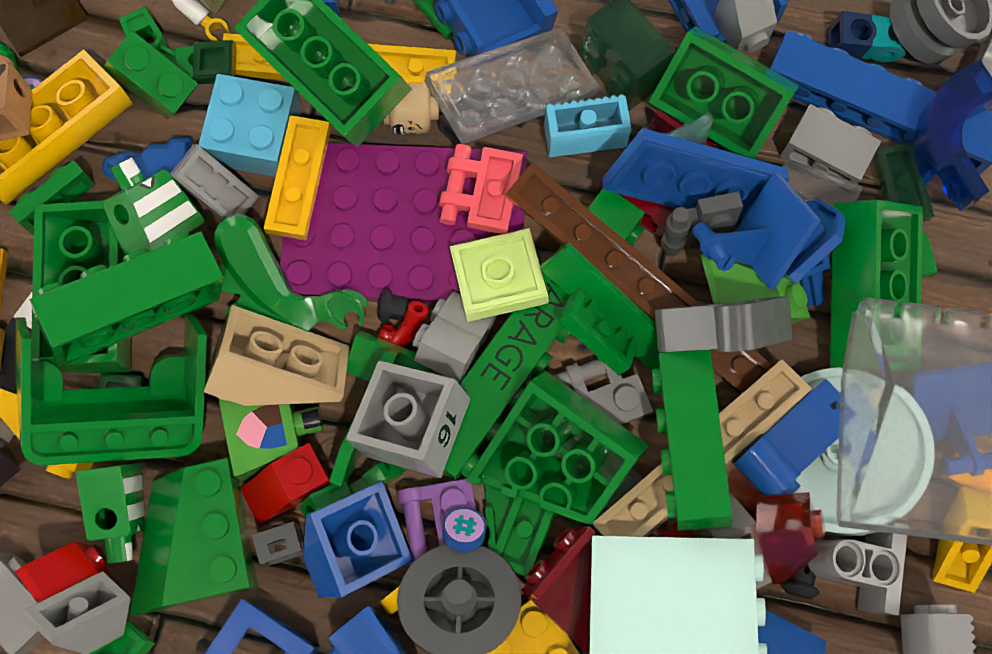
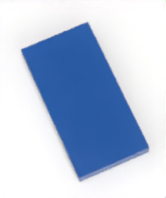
[602,128,789,225]

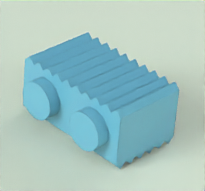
[544,94,631,157]

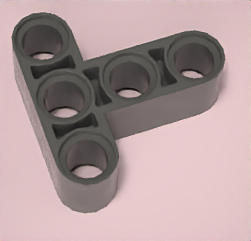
[654,296,793,352]

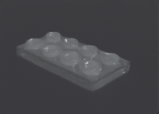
[424,27,600,144]

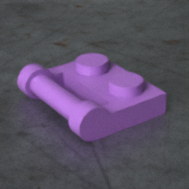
[396,479,483,567]

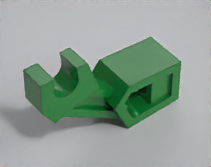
[118,6,194,79]
[299,462,408,518]

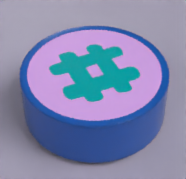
[442,507,486,552]

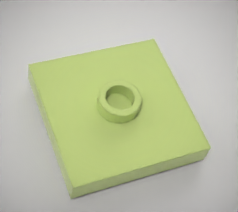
[450,228,549,322]

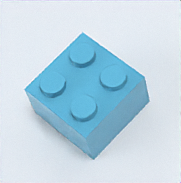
[198,74,302,177]

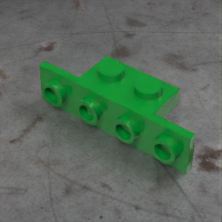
[540,243,665,376]

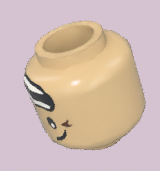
[383,82,439,135]

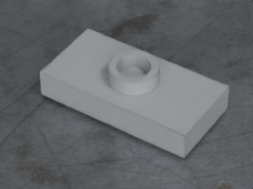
[170,144,259,220]

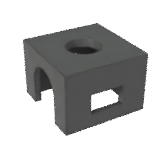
[252,522,304,566]

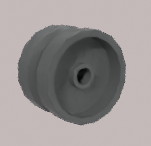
[890,0,992,65]

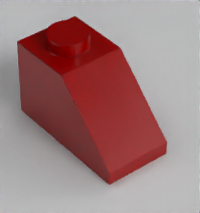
[240,443,333,527]
[15,541,113,603]

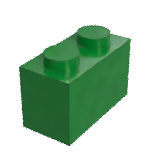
[103,30,198,120]

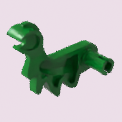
[214,214,369,331]

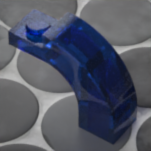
[914,60,992,211]

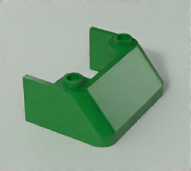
[16,314,207,465]

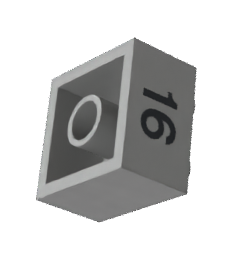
[346,360,471,478]

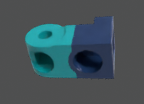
[828,11,906,62]

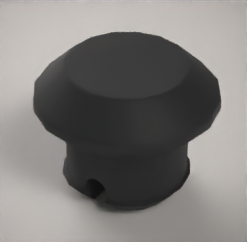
[377,289,409,325]
[781,564,820,599]

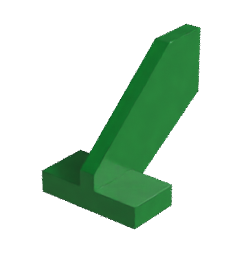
[329,331,433,487]

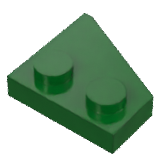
[485,485,556,577]

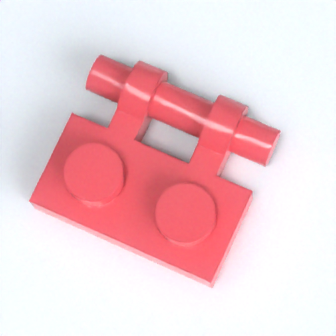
[439,144,523,234]

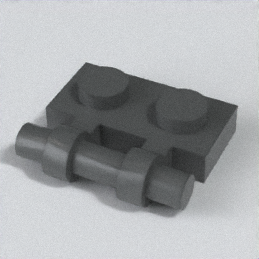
[661,192,743,257]

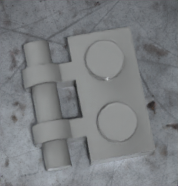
[554,359,653,425]

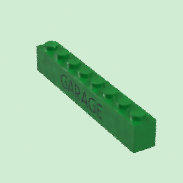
[443,189,645,481]

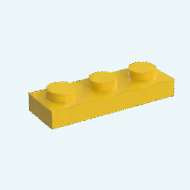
[264,115,331,240]

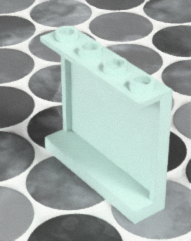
[590,536,767,654]

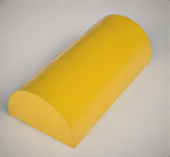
[0,49,133,205]

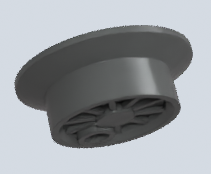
[397,544,521,654]

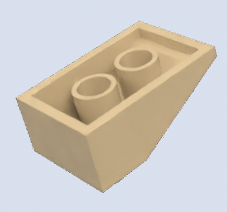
[203,305,349,406]

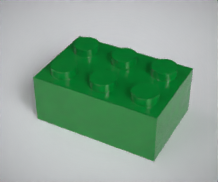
[649,26,799,159]

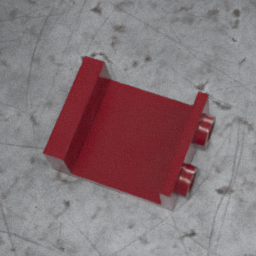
[521,526,596,654]

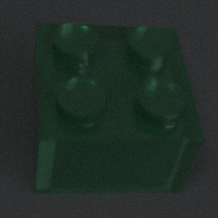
[580,0,675,111]

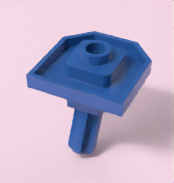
[783,199,846,306]

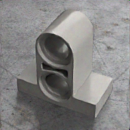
[807,525,908,616]

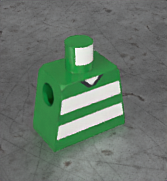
[103,157,205,256]
[76,462,146,563]

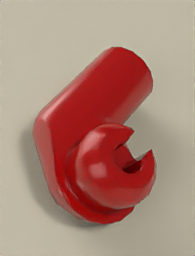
[378,301,428,347]

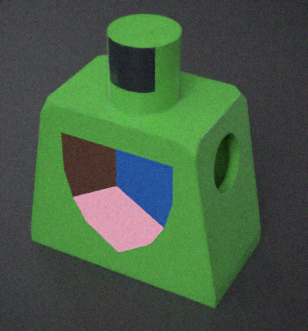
[218,398,324,481]

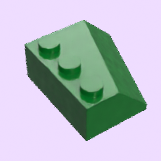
[466,371,649,525]
[130,458,258,617]

